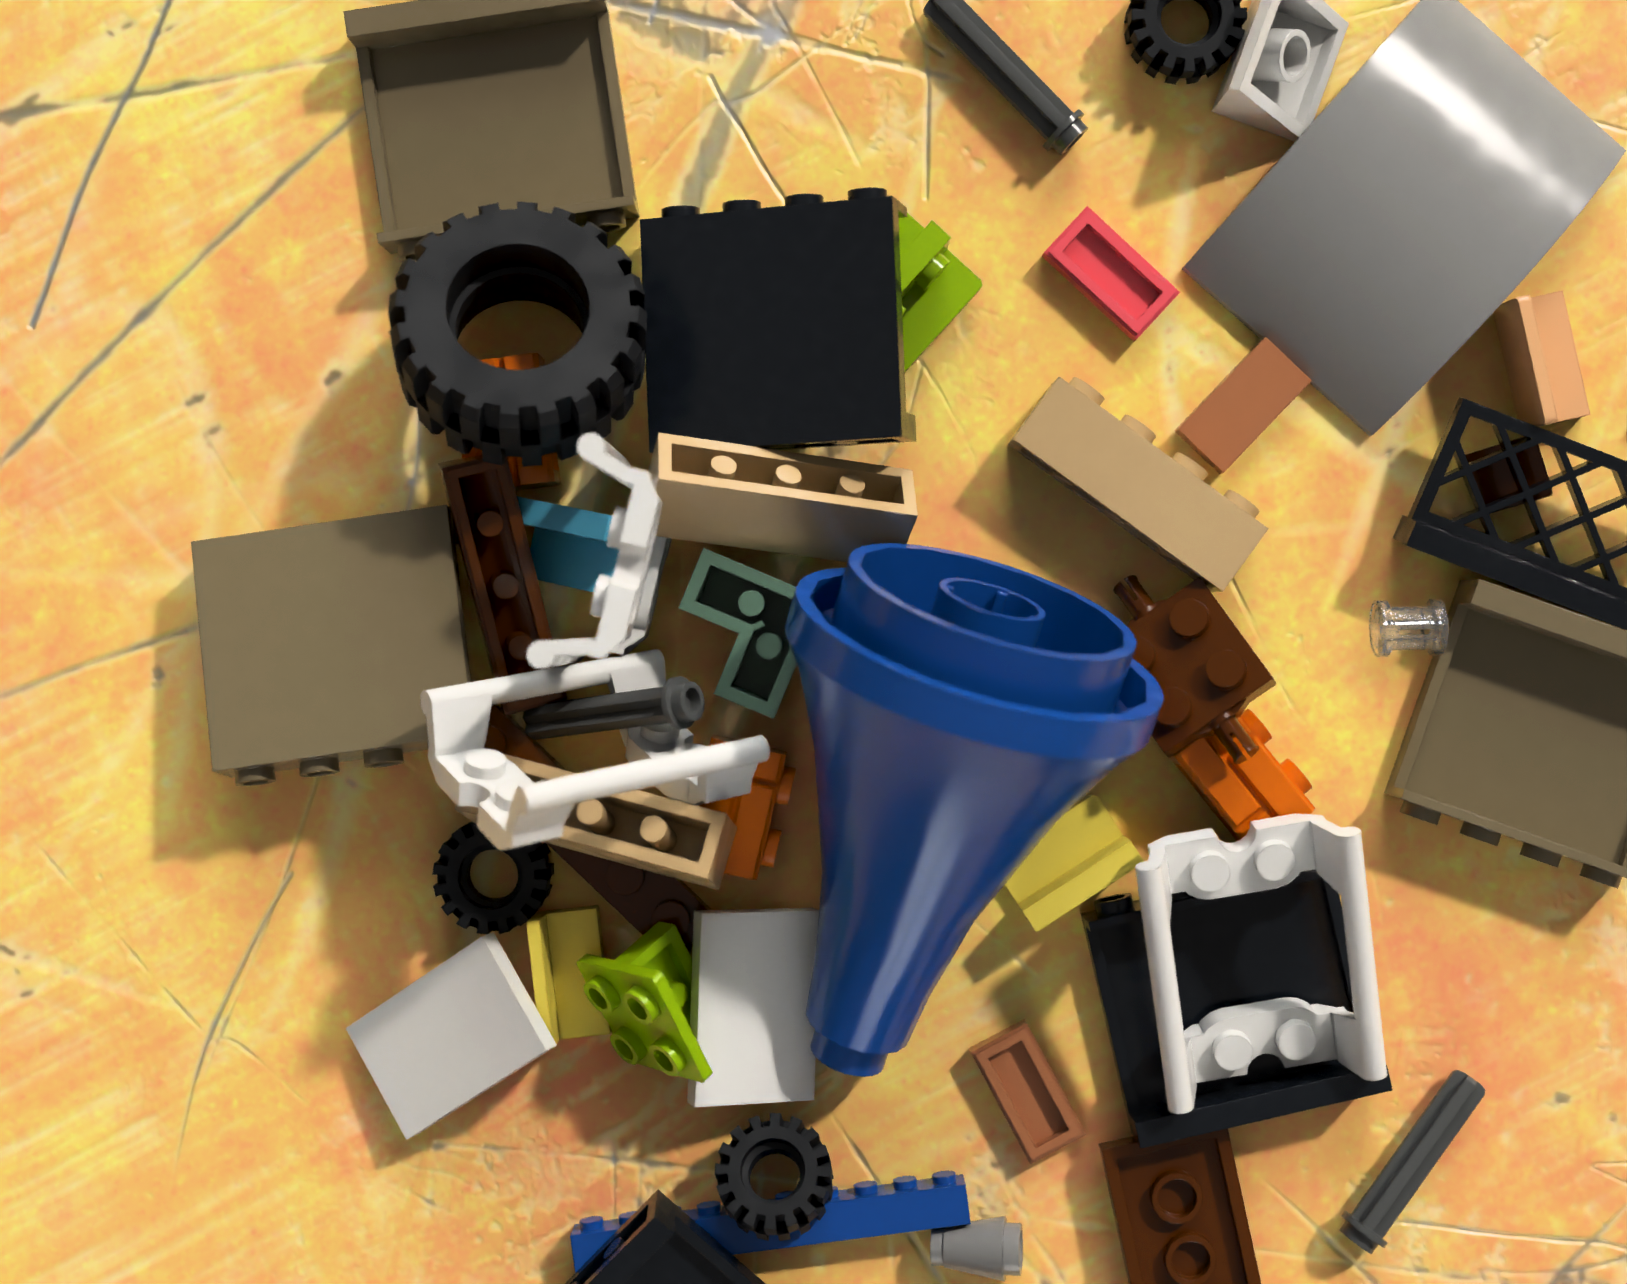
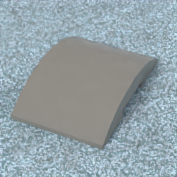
[1182,0,1626,436]

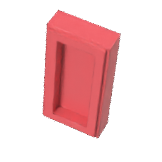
[1042,206,1180,342]

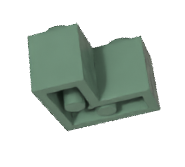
[678,548,797,719]

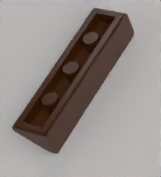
[438,455,567,716]

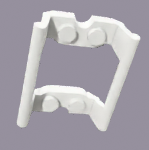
[526,433,672,669]
[420,649,770,851]
[1135,814,1387,1114]

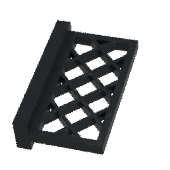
[1393,398,1627,630]

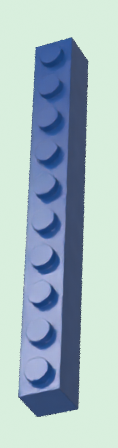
[570,1171,971,1273]

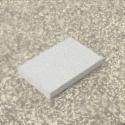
[687,908,819,1108]
[346,932,557,1140]

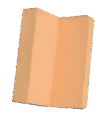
[1493,290,1591,427]

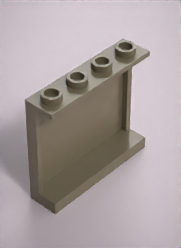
[343,0,640,261]
[191,505,471,786]
[1384,579,1627,889]

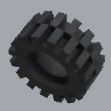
[1124,0,1247,85]
[432,821,554,935]
[715,1113,834,1241]

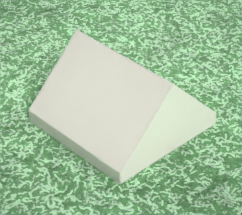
[1211,0,1349,142]

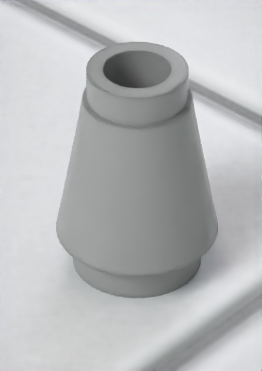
[930,1216,1023,1282]

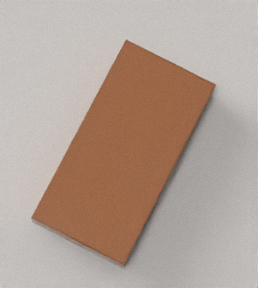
[1174,337,1312,474]
[969,1019,1086,1164]

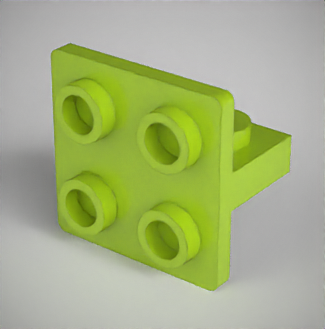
[899,213,982,372]
[576,921,713,1083]

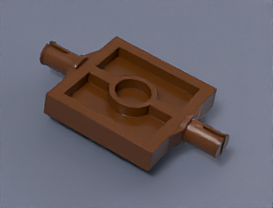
[1113,575,1277,764]

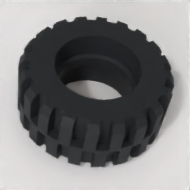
[388,202,647,467]

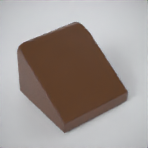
[1465,437,1553,513]

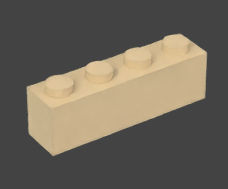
[1008,376,1269,592]
[648,433,918,562]
[454,754,737,890]

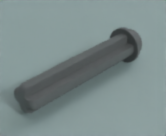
[923,0,1088,156]
[522,676,705,740]
[1339,1069,1485,1254]

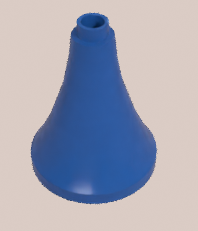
[785,543,1164,1077]

